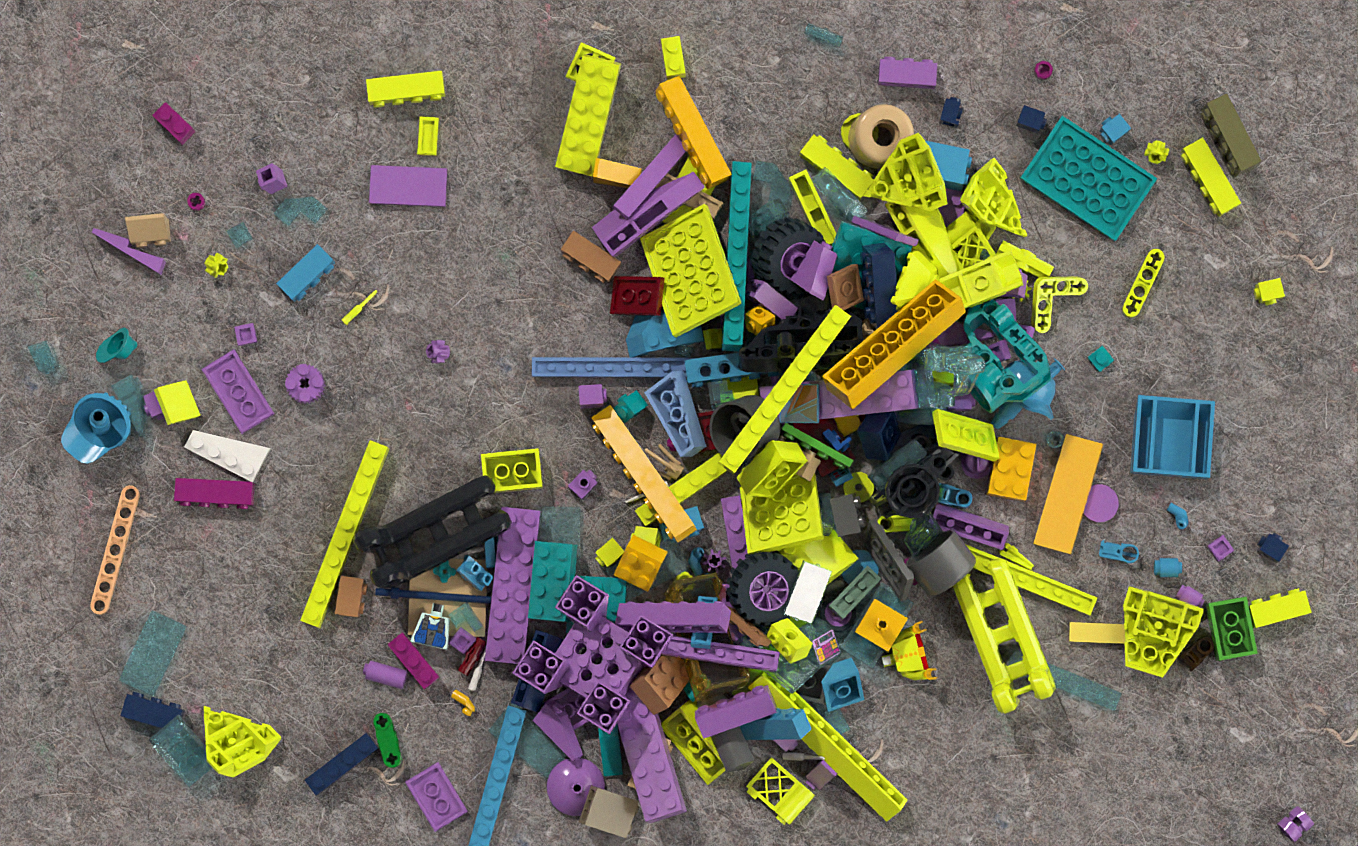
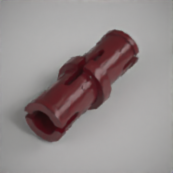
[458,637,487,676]

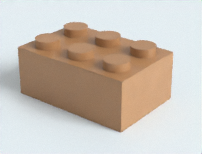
[630,654,694,715]

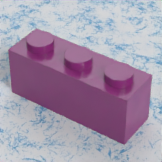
[387,632,441,690]

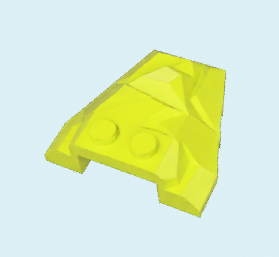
[1123,586,1204,678]

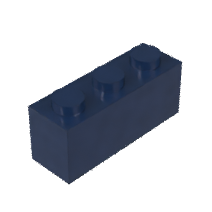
[120,691,185,732]

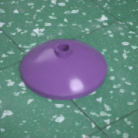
[547,758,605,816]

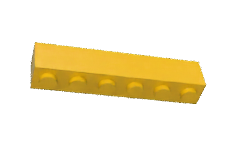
[655,76,732,189]

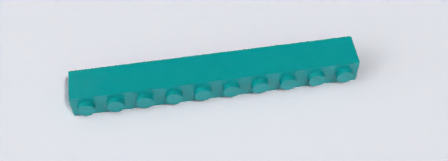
[722,161,752,352]

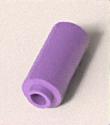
[363,660,408,689]

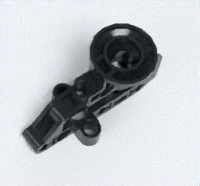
[739,289,863,378]
[869,433,961,519]

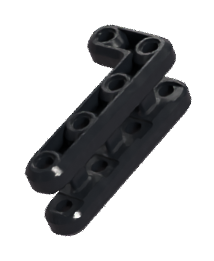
[353,475,512,588]

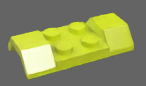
[939,250,1023,309]

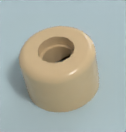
[848,104,914,169]

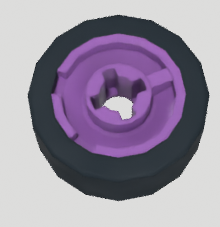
[820,595,856,632]

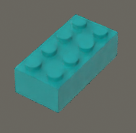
[528,541,578,622]

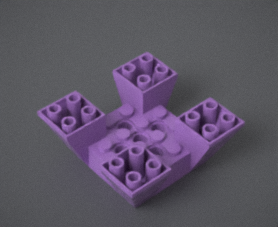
[513,575,673,734]

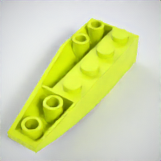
[885,202,959,278]

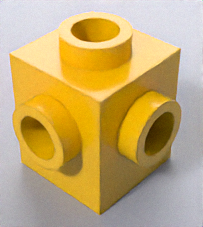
[745,305,775,336]

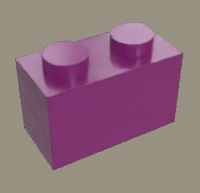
[152,102,195,145]

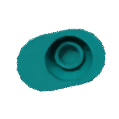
[96,327,138,363]

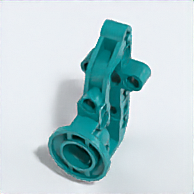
[958,299,1051,413]

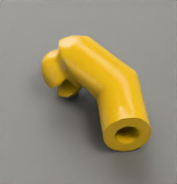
[451,690,475,716]

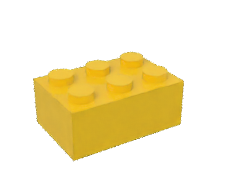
[986,437,1036,502]

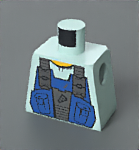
[411,603,450,650]

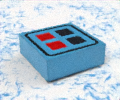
[828,467,853,487]

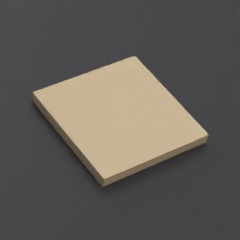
[408,559,487,637]

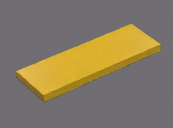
[1033,434,1103,555]

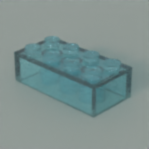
[839,582,914,669]

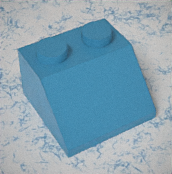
[821,658,864,712]

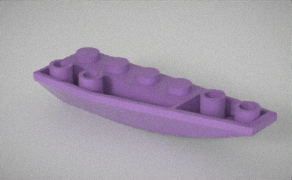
[592,172,705,257]

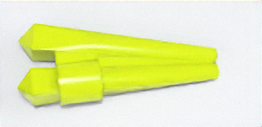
[999,543,1034,570]

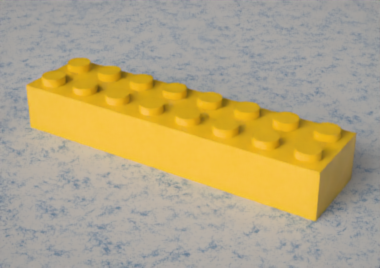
[822,279,966,410]

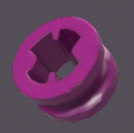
[187,192,205,211]

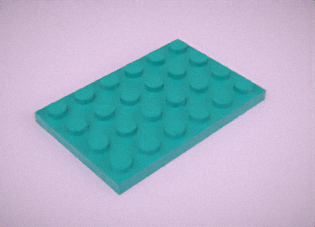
[1020,115,1158,242]

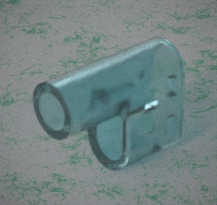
[449,602,483,632]

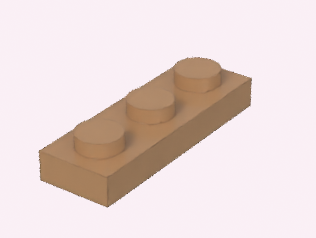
[727,606,772,647]

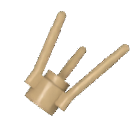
[644,444,684,480]

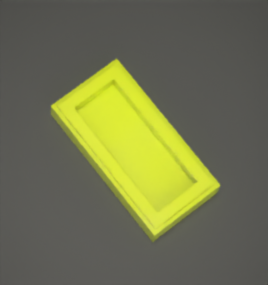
[417,117,439,156]

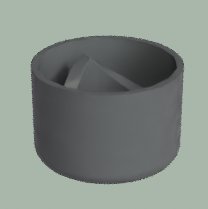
[710,395,780,461]
[905,529,976,596]

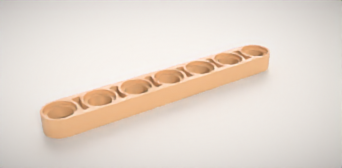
[90,485,140,615]

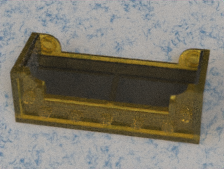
[664,572,750,702]

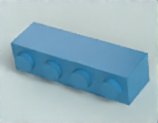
[739,708,812,740]

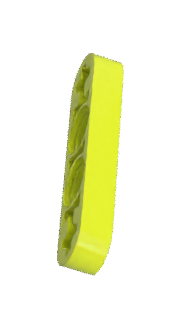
[1122,249,1165,318]

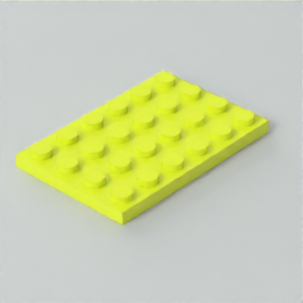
[640,204,742,337]

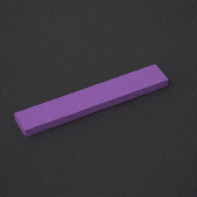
[612,134,687,219]
[662,636,780,672]

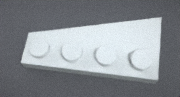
[184,430,270,482]

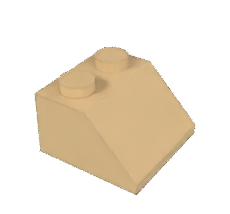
[125,213,171,248]

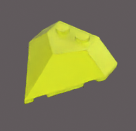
[863,132,948,211]
[960,158,1027,237]
[891,250,940,311]
[203,706,281,777]

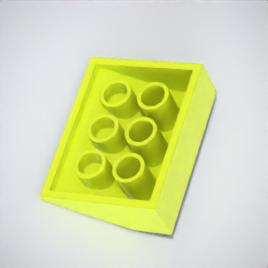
[776,515,859,586]

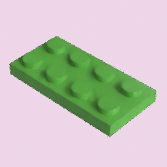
[781,423,853,470]

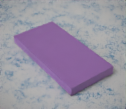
[369,165,448,207]
[201,349,275,434]

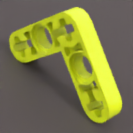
[1031,276,1088,333]

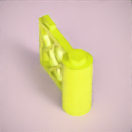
[946,211,997,271]
[746,757,815,825]

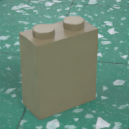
[579,785,639,838]

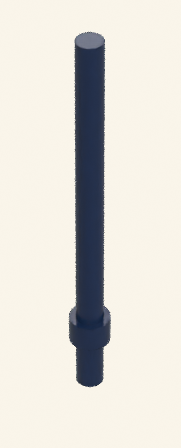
[375,587,492,604]

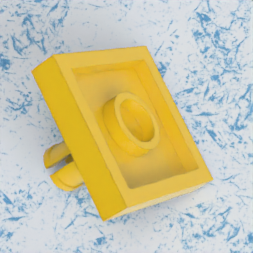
[855,599,908,652]

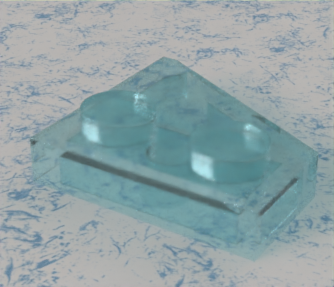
[904,512,943,556]

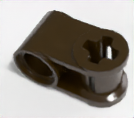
[1178,637,1214,672]

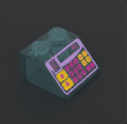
[798,617,842,669]

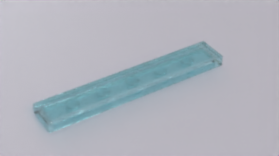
[1007,649,1122,711]

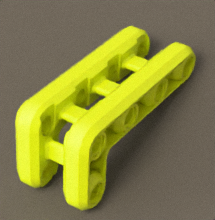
[953,558,1056,714]

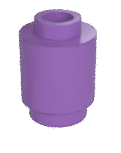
[1175,585,1205,608]

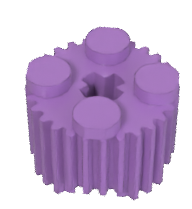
[285,364,325,404]

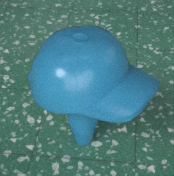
[991,360,1056,429]
[61,393,131,464]

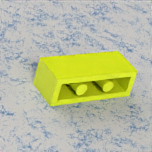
[1249,588,1312,629]

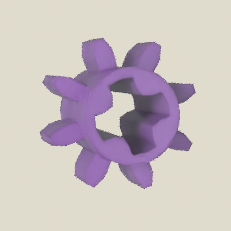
[426,340,450,363]
[703,549,726,573]

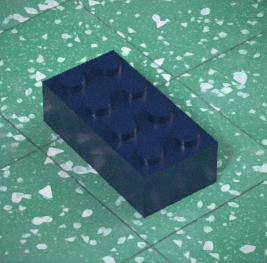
[860,243,898,329]

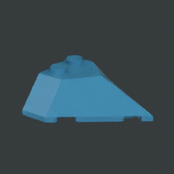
[626,276,705,358]

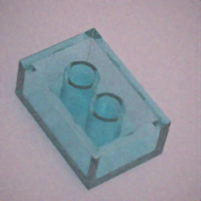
[149,714,212,787]

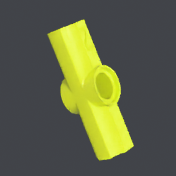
[996,240,1054,278]

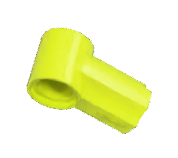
[877,515,915,534]

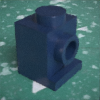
[939,97,963,128]

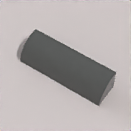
[696,692,755,773]

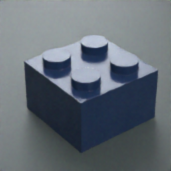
[858,411,901,461]

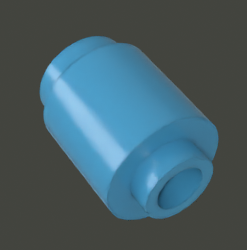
[1154,558,1182,577]

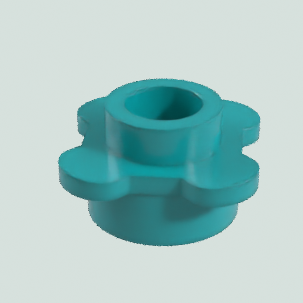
[433,561,456,583]

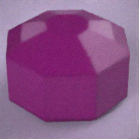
[1034,60,1053,80]

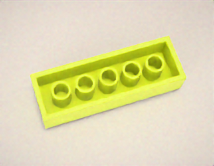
[555,54,621,177]

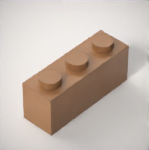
[561,230,621,283]

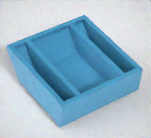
[1130,395,1215,480]

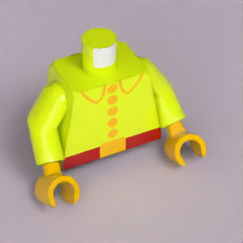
[881,621,937,681]

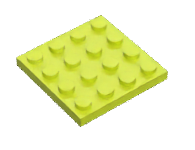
[740,473,824,555]

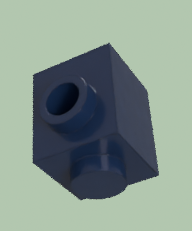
[1016,105,1047,134]
[1257,533,1289,563]

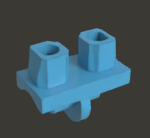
[456,555,493,591]

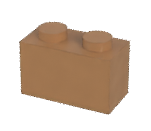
[335,576,368,618]

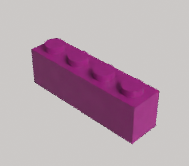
[174,478,255,509]

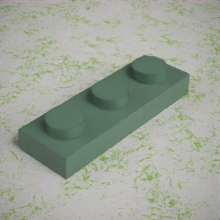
[828,566,882,620]

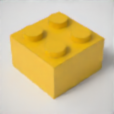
[614,535,668,592]

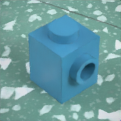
[1099,113,1131,145]

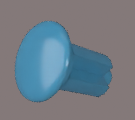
[1050,358,1065,378]

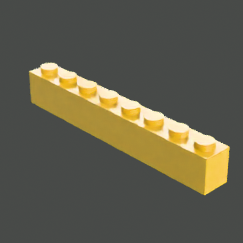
[591,405,697,543]

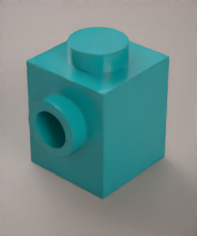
[613,390,648,423]

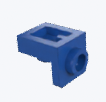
[822,428,852,453]

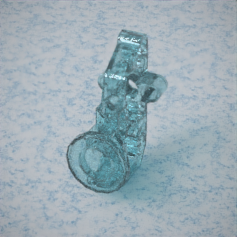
[896,342,985,425]

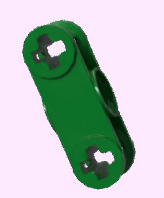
[373,713,402,768]

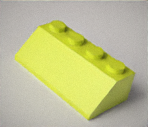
[661,700,726,785]

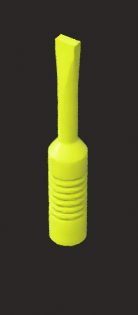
[341,290,377,325]

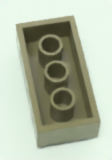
[1201,93,1262,177]

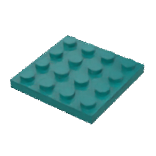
[828,221,913,310]

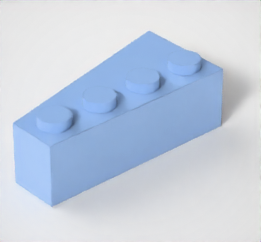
[644,371,706,457]

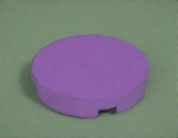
[1083,484,1119,523]

